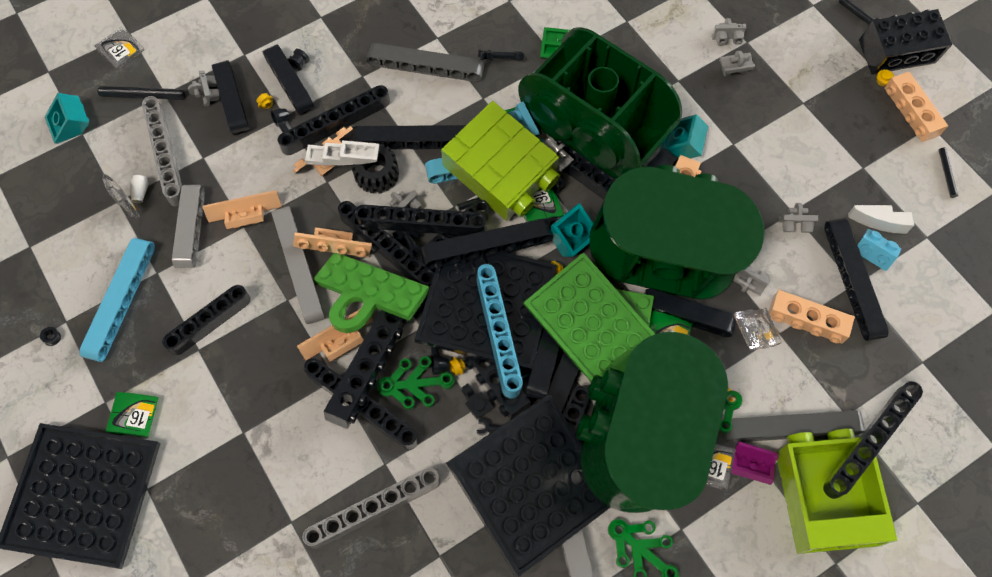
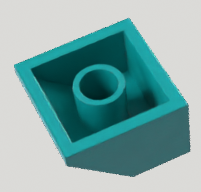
[45,93,89,144]
[660,114,708,158]
[551,203,593,257]

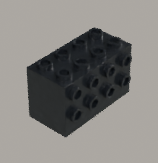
[859,9,953,75]

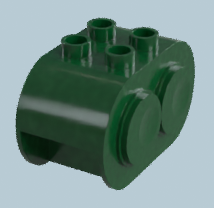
[518,27,683,178]
[589,165,764,300]
[576,332,728,513]

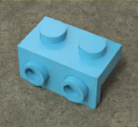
[857,229,901,271]

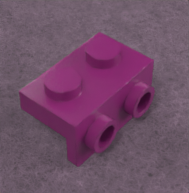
[730,442,778,485]

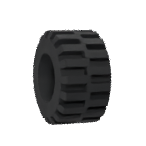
[351,144,399,194]

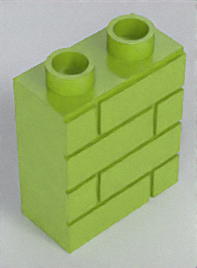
[441,100,560,221]
[776,429,898,554]

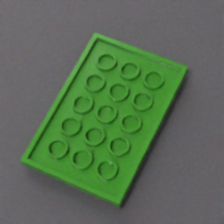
[523,252,655,382]

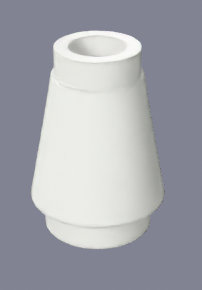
[130,175,149,203]

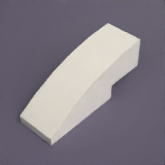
[848,205,914,234]

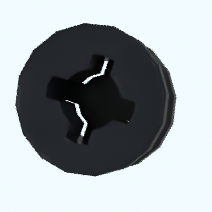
[288,48,309,71]

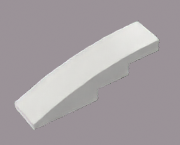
[305,140,379,165]

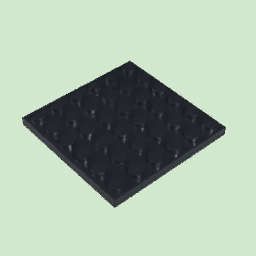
[414,237,557,372]
[446,394,611,577]
[0,423,161,569]

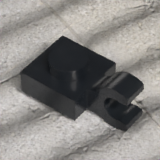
[462,383,493,421]

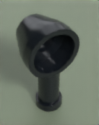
[270,109,290,133]
[431,347,450,375]

